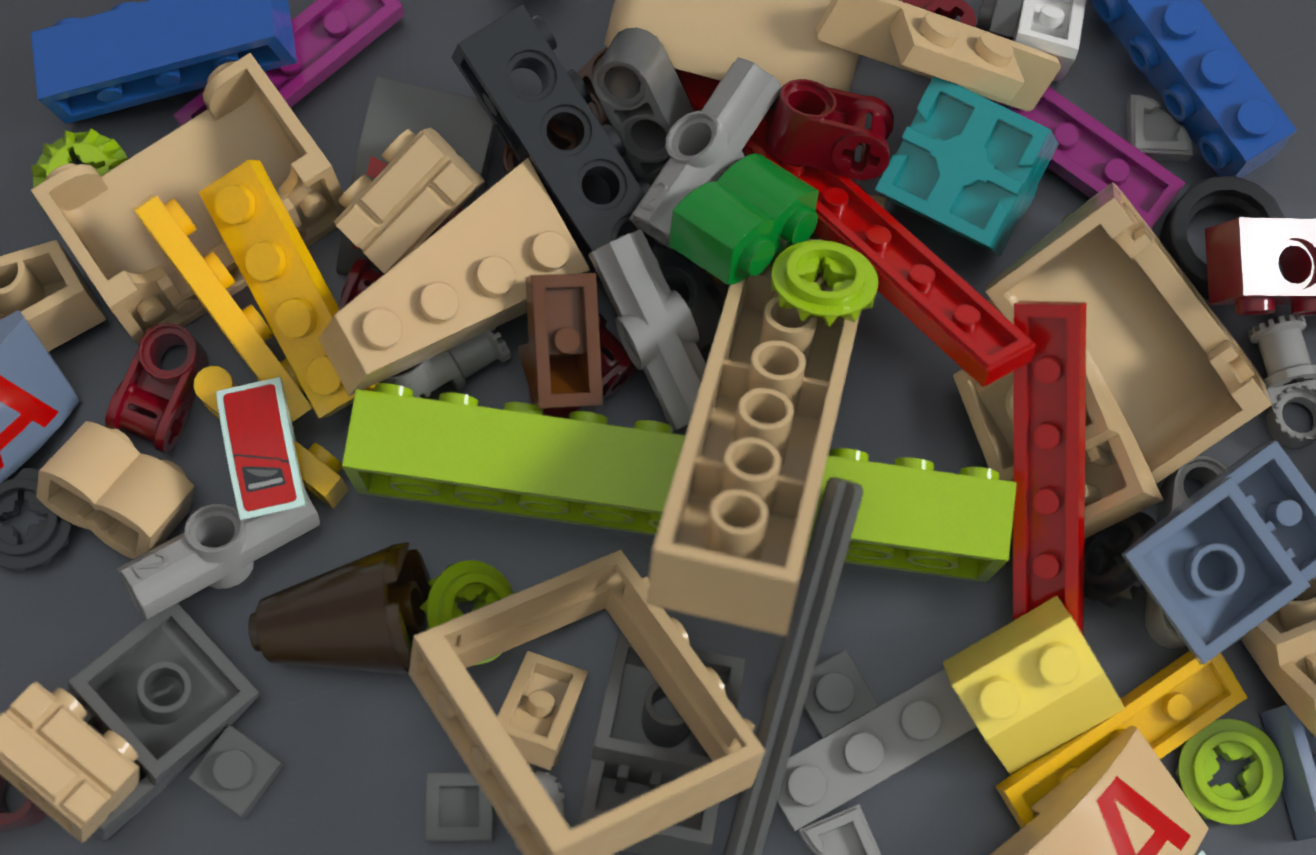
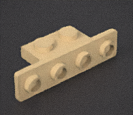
[815,0,1061,111]

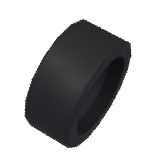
[1160,176,1285,300]

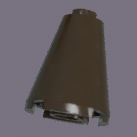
[248,542,431,674]

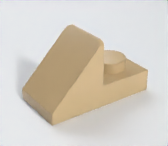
[497,651,589,770]

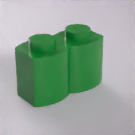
[669,153,819,285]

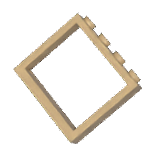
[408,550,765,855]

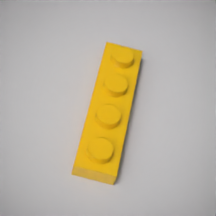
[198,160,380,419]
[132,194,313,422]
[995,650,1248,829]

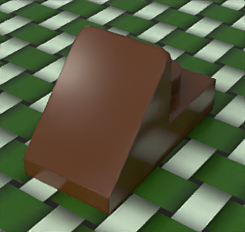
[518,273,603,409]

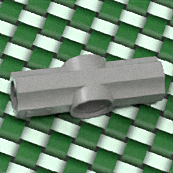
[629,57,782,249]
[588,229,706,431]
[117,488,320,619]

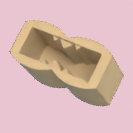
[36,421,195,560]

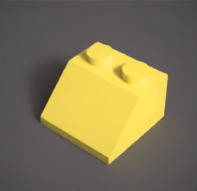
[942,596,1125,775]

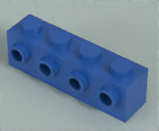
[31,0,297,124]
[1090,0,1297,178]

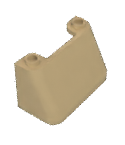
[604,0,860,96]
[31,53,345,345]
[985,182,1272,484]

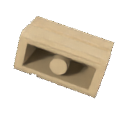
[334,127,485,274]
[0,682,139,843]

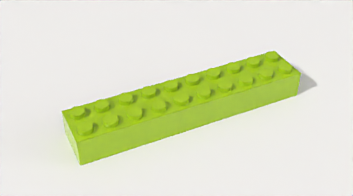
[342,383,1017,583]

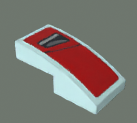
[216,377,308,520]

